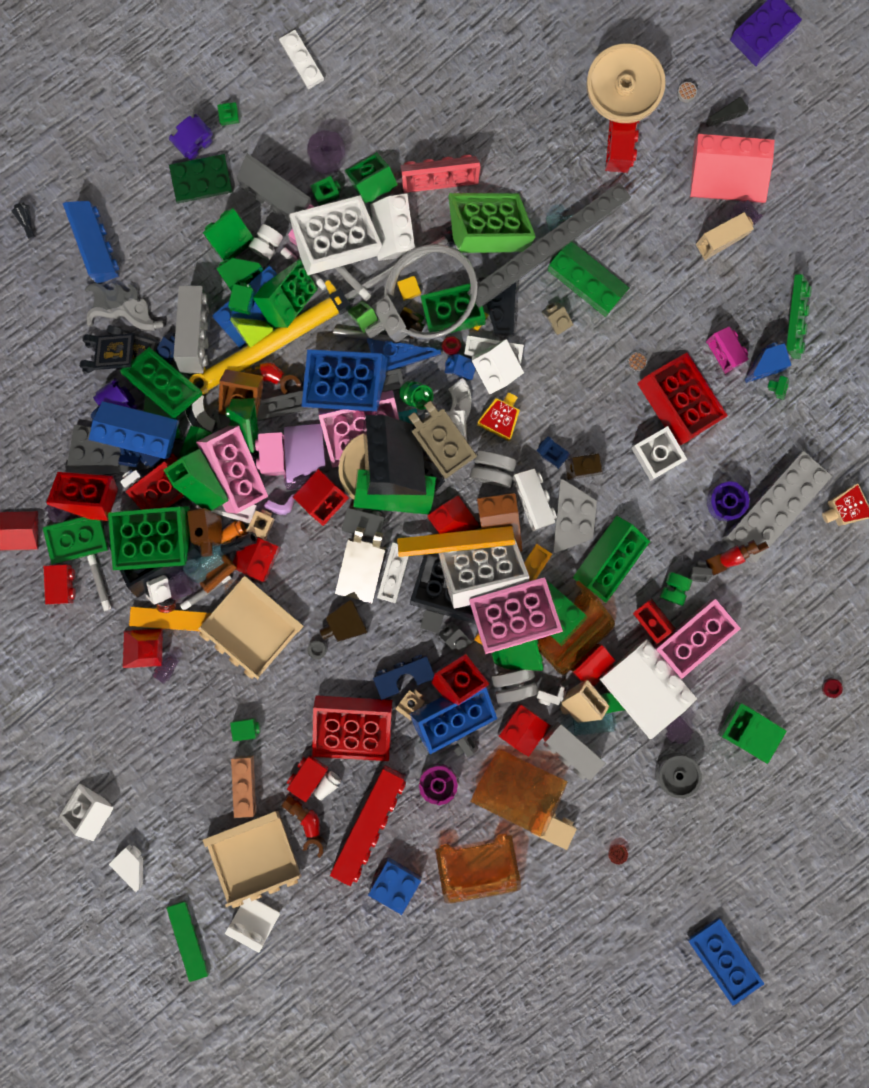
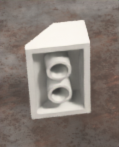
[370,194,415,261]
[512,469,557,532]

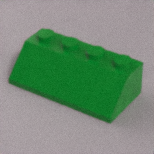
[547,242,630,318]
[353,469,436,515]
[573,516,650,603]

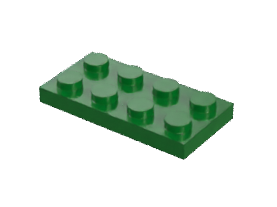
[786,274,812,359]
[120,347,202,419]

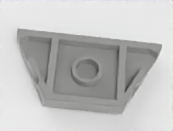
[553,479,597,553]

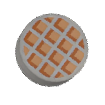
[677,82,697,103]

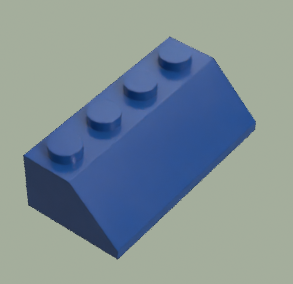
[63,201,120,284]
[212,266,277,349]
[89,401,179,459]
[410,687,497,754]

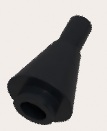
[11,202,35,239]

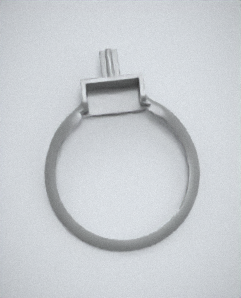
[365,244,478,343]

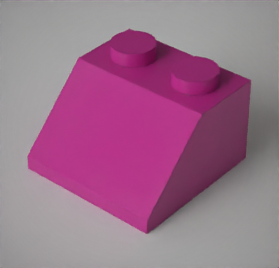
[706,327,749,374]

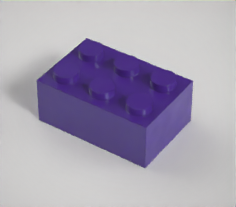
[730,0,802,67]

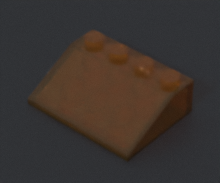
[470,749,568,836]

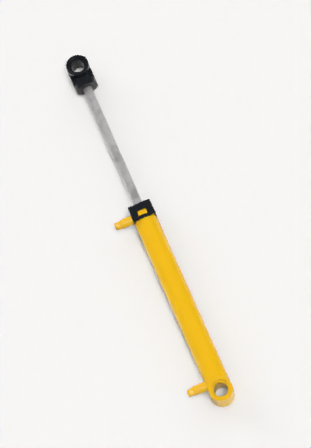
[189,225,455,395]

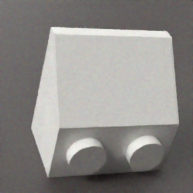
[472,339,524,394]
[59,784,114,841]

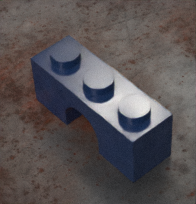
[373,654,435,700]

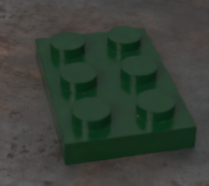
[169,154,233,204]

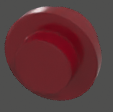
[442,336,461,355]

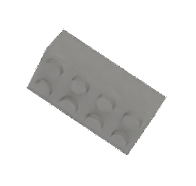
[174,286,211,373]

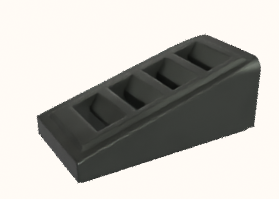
[706,97,749,127]

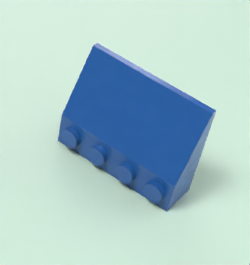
[301,349,387,412]

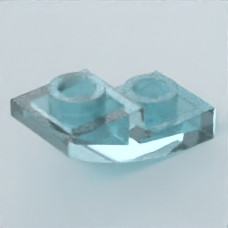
[573,712,616,735]

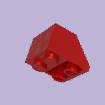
[292,469,349,526]

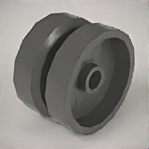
[655,753,702,799]

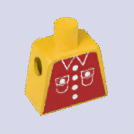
[477,393,520,441]

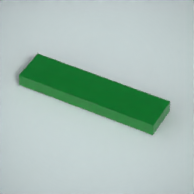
[166,900,209,982]

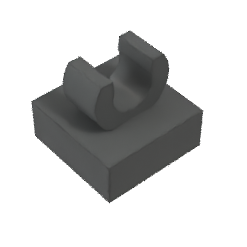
[689,560,712,583]
[454,734,478,757]

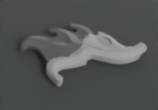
[85,283,164,331]

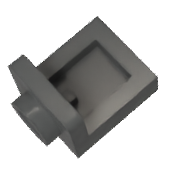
[439,622,472,656]

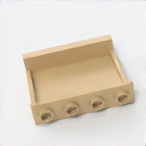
[198,576,303,680]
[203,811,302,908]

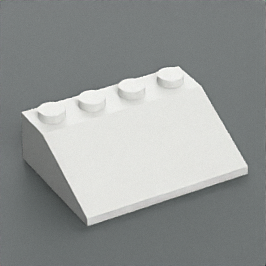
[289,195,382,275]
[438,538,529,609]
[600,639,697,739]

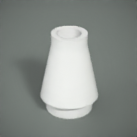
[314,771,341,800]

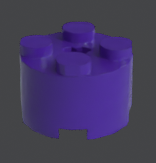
[169,114,213,160]
[93,378,139,410]
[707,481,750,521]

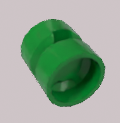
[399,380,434,410]
[660,572,693,606]

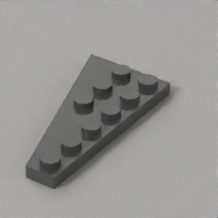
[66,424,184,475]

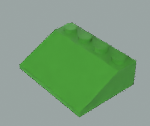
[448,193,535,253]

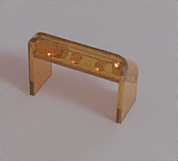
[537,580,615,675]

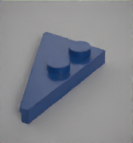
[367,338,441,372]

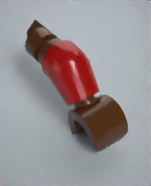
[244,363,303,394]
[705,539,769,576]
[281,796,327,858]

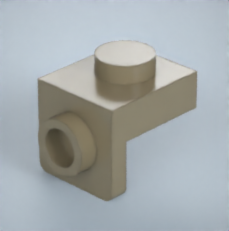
[542,302,573,335]

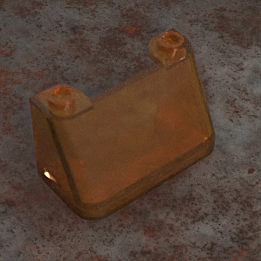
[435,834,521,904]

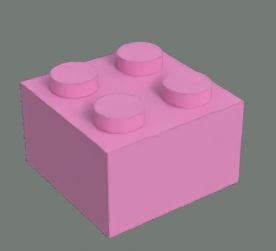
[255,432,286,476]

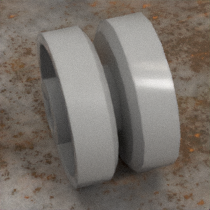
[470,451,517,488]
[491,669,539,703]

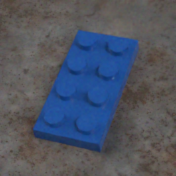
[687,917,764,1006]

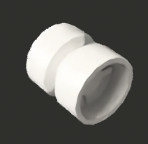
[248,224,283,261]

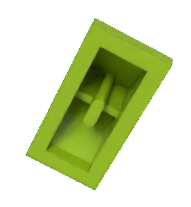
[230,317,273,348]

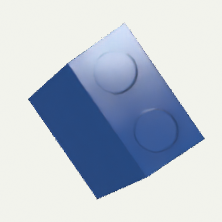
[745,342,792,383]

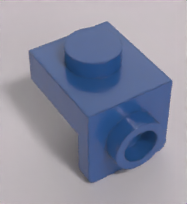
[445,354,476,380]

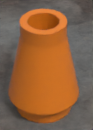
[221,520,247,544]

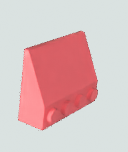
[690,134,775,203]
[400,155,480,193]

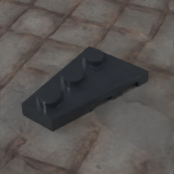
[479,277,517,336]

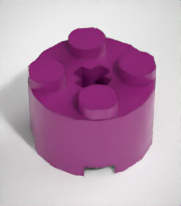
[419,764,458,806]

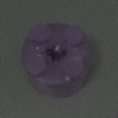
[307,130,345,175]

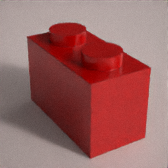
[43,565,76,605]
[633,598,676,643]
[287,755,329,802]

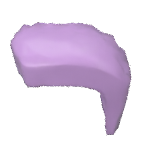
[264,494,295,515]

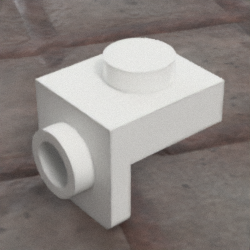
[120,470,143,488]
[145,575,171,605]
[535,685,567,706]

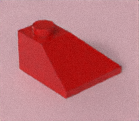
[427,496,480,534]
[123,629,163,668]

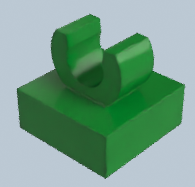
[217,102,240,126]
[767,376,789,400]

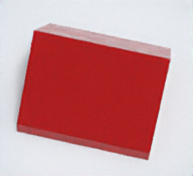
[0,511,39,550]

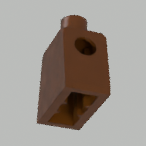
[187,508,222,557]

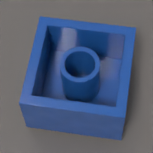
[368,857,422,915]

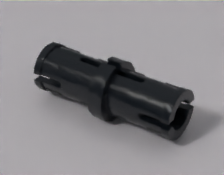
[220,532,257,555]

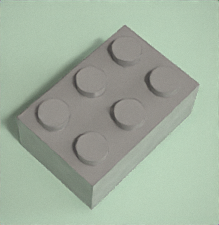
[543,721,605,781]

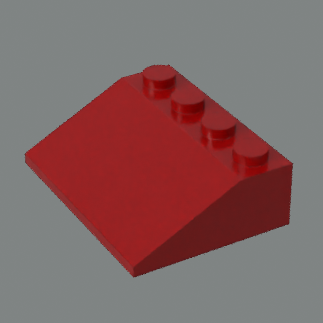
[637,352,728,446]
[312,695,393,761]

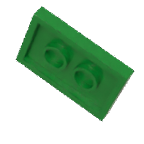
[42,517,109,565]

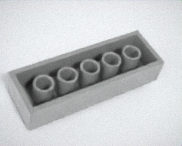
[722,451,832,563]

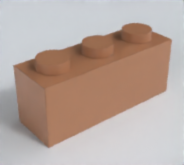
[231,755,256,818]

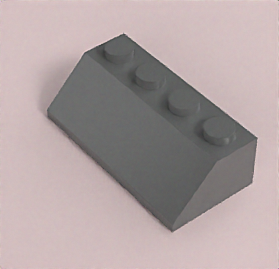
[237,153,313,224]

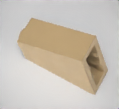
[696,212,754,260]

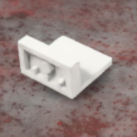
[225,898,280,953]

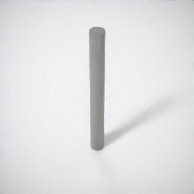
[333,327,409,344]

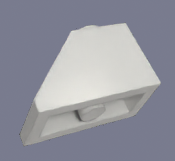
[109,845,143,892]

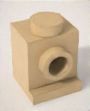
[246,509,275,540]
[395,689,425,721]

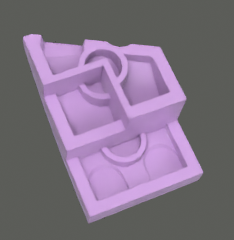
[284,424,325,483]

